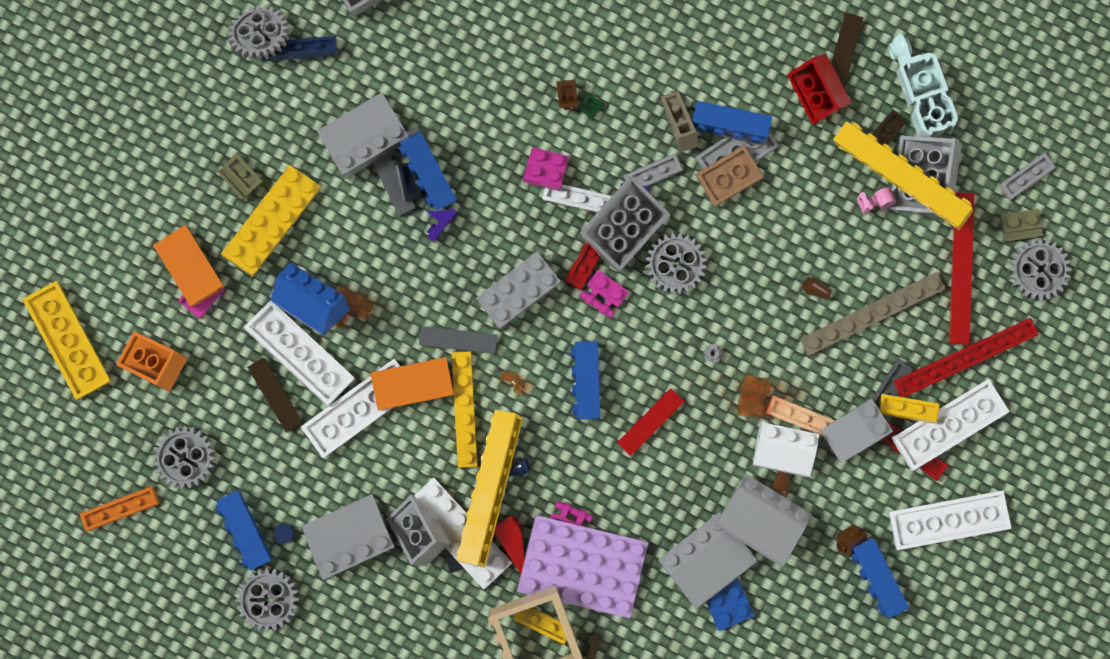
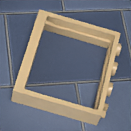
[488,585,583,659]

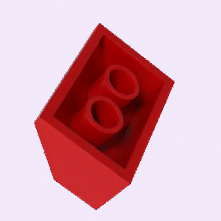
[787,54,852,125]

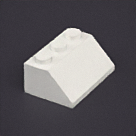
[753,422,819,477]

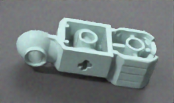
[888,33,958,137]

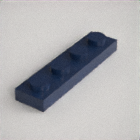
[261,36,337,62]

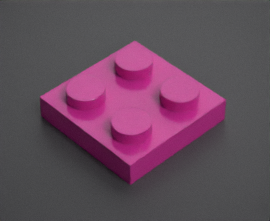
[523,147,569,191]

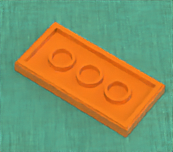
[153,225,224,308]
[370,357,454,411]

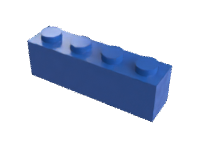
[692,101,772,144]
[398,130,457,211]
[571,341,600,420]
[216,490,273,571]
[851,537,909,618]

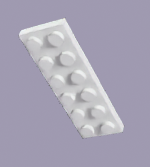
[244,301,355,406]
[301,359,400,458]
[891,379,1010,471]
[414,478,512,589]
[889,491,1011,550]

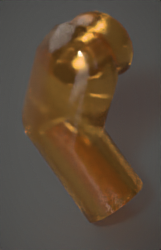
[500,371,525,394]

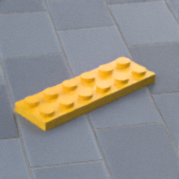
[221,165,321,277]
[22,281,112,400]

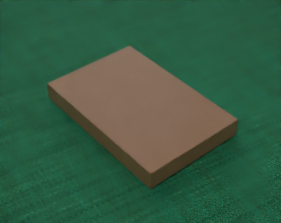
[695,145,764,207]

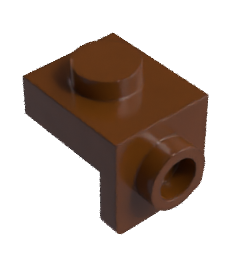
[556,79,578,110]
[836,524,867,558]

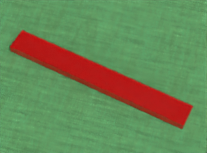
[949,192,975,345]
[893,318,1039,398]

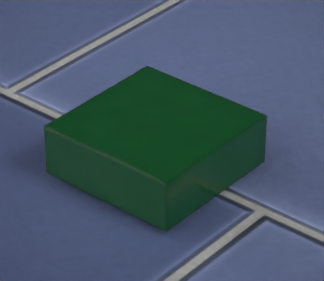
[577,93,604,120]

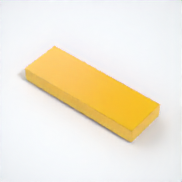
[879,394,940,424]
[512,607,573,645]

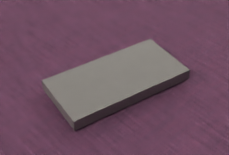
[695,133,779,169]

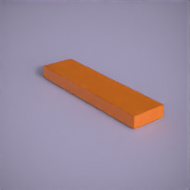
[80,486,160,532]

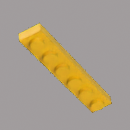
[451,351,478,468]

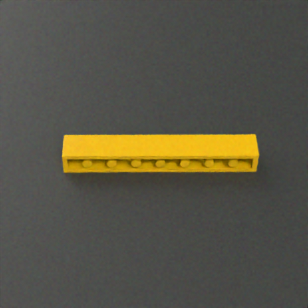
[833,122,973,230]
[457,410,523,568]

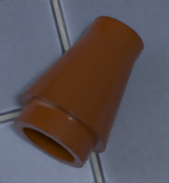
[802,276,832,300]
[771,471,790,498]

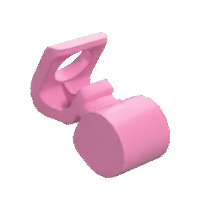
[857,187,896,215]

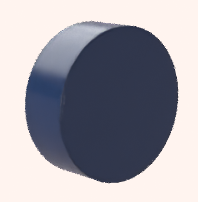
[274,524,294,543]

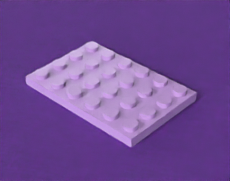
[517,515,648,618]

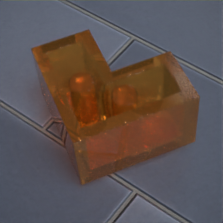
[334,285,378,330]
[736,375,771,419]

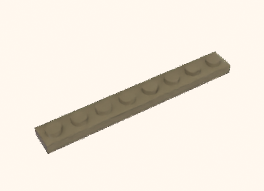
[799,272,945,356]

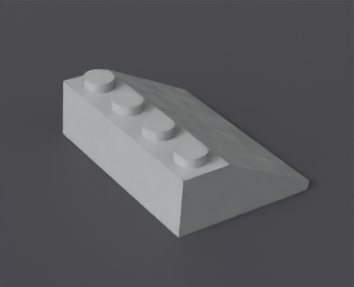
[317,93,408,179]
[889,136,962,218]
[580,176,670,271]
[716,474,812,567]
[302,494,396,580]
[658,512,758,609]

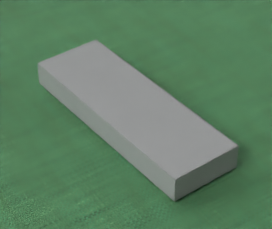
[998,152,1056,201]
[623,153,683,186]

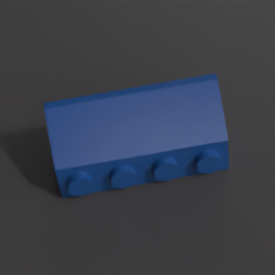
[270,263,350,336]

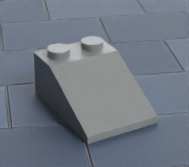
[820,399,893,463]
[386,495,451,566]

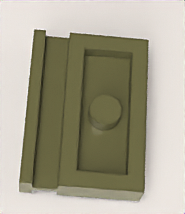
[217,154,263,200]
[1000,209,1044,243]

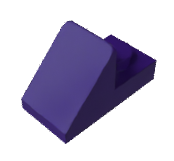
[427,209,457,243]

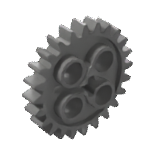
[227,5,290,61]
[645,232,707,295]
[1008,238,1072,301]
[152,426,216,489]
[235,568,300,632]

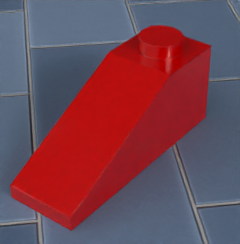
[494,516,525,574]

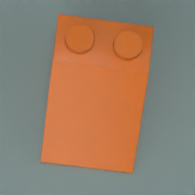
[116,331,188,392]

